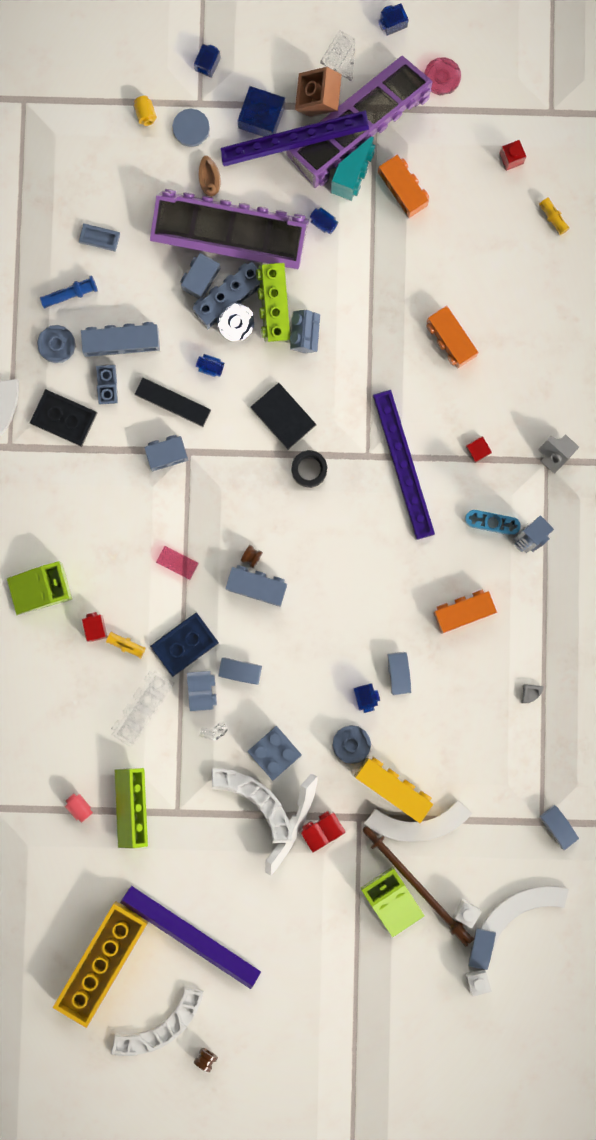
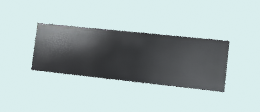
[135,378,211,427]

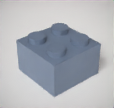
[247,726,302,781]

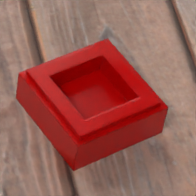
[466,436,492,463]

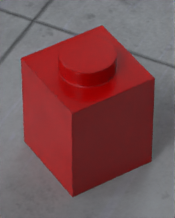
[499,140,527,171]
[82,612,108,642]

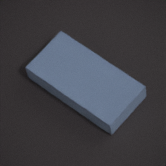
[79,223,120,252]

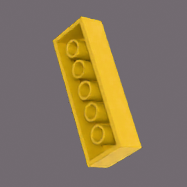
[53,901,148,1028]

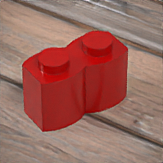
[300,811,346,853]

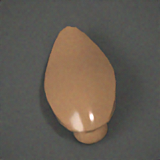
[198,156,221,197]

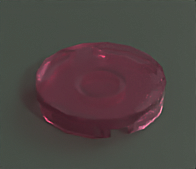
[424,57,461,96]

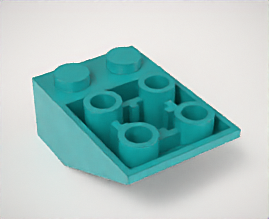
[331,136,376,201]

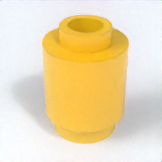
[134,96,157,126]

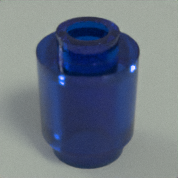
[310,207,339,234]
[196,354,225,377]

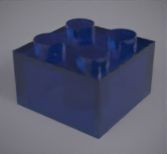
[237,86,285,137]

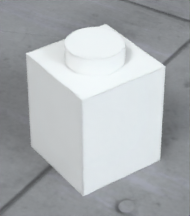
[453,899,482,928]
[465,969,492,997]

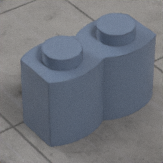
[187,671,217,711]

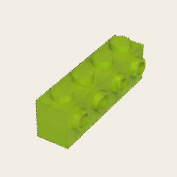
[256,263,290,342]
[115,768,148,848]

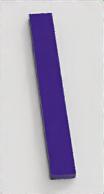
[221,110,369,167]
[373,390,435,540]
[120,885,261,989]

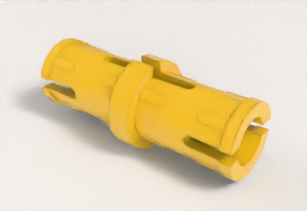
[539,197,570,235]
[106,631,146,659]

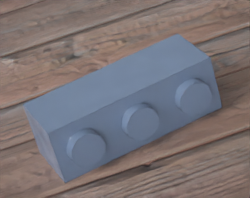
[225,565,287,607]

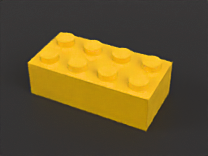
[354,757,433,823]

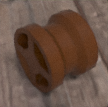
[240,545,263,569]
[193,1048,218,1072]

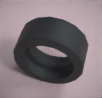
[291,450,328,488]

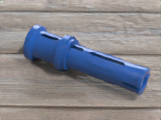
[40,275,98,309]

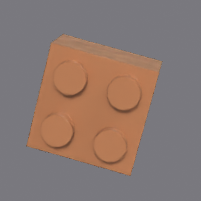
[295,67,342,117]

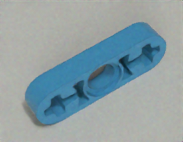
[465,510,521,535]

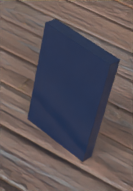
[150,612,219,677]

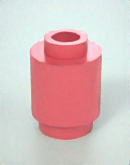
[65,794,93,823]

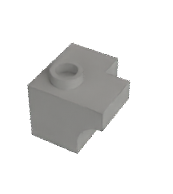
[538,434,579,474]

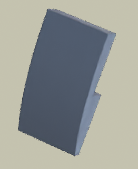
[96,365,118,404]
[387,652,411,695]
[218,657,262,685]
[540,805,579,850]
[468,928,496,970]

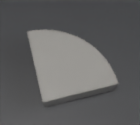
[522,684,544,703]

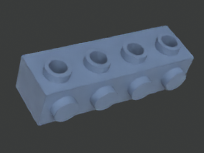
[193,261,260,330]
[81,322,160,357]
[513,515,554,553]

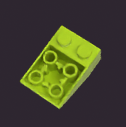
[7,561,72,615]
[361,866,425,938]

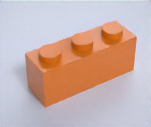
[378,154,429,218]
[426,306,479,368]
[433,589,497,634]

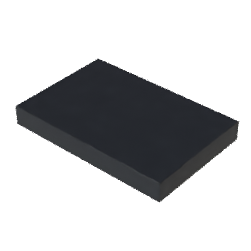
[250,383,317,450]
[30,389,98,447]

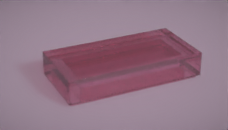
[156,546,199,580]

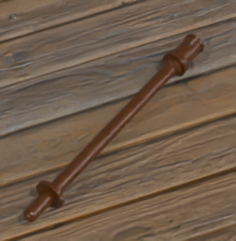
[363,826,474,947]

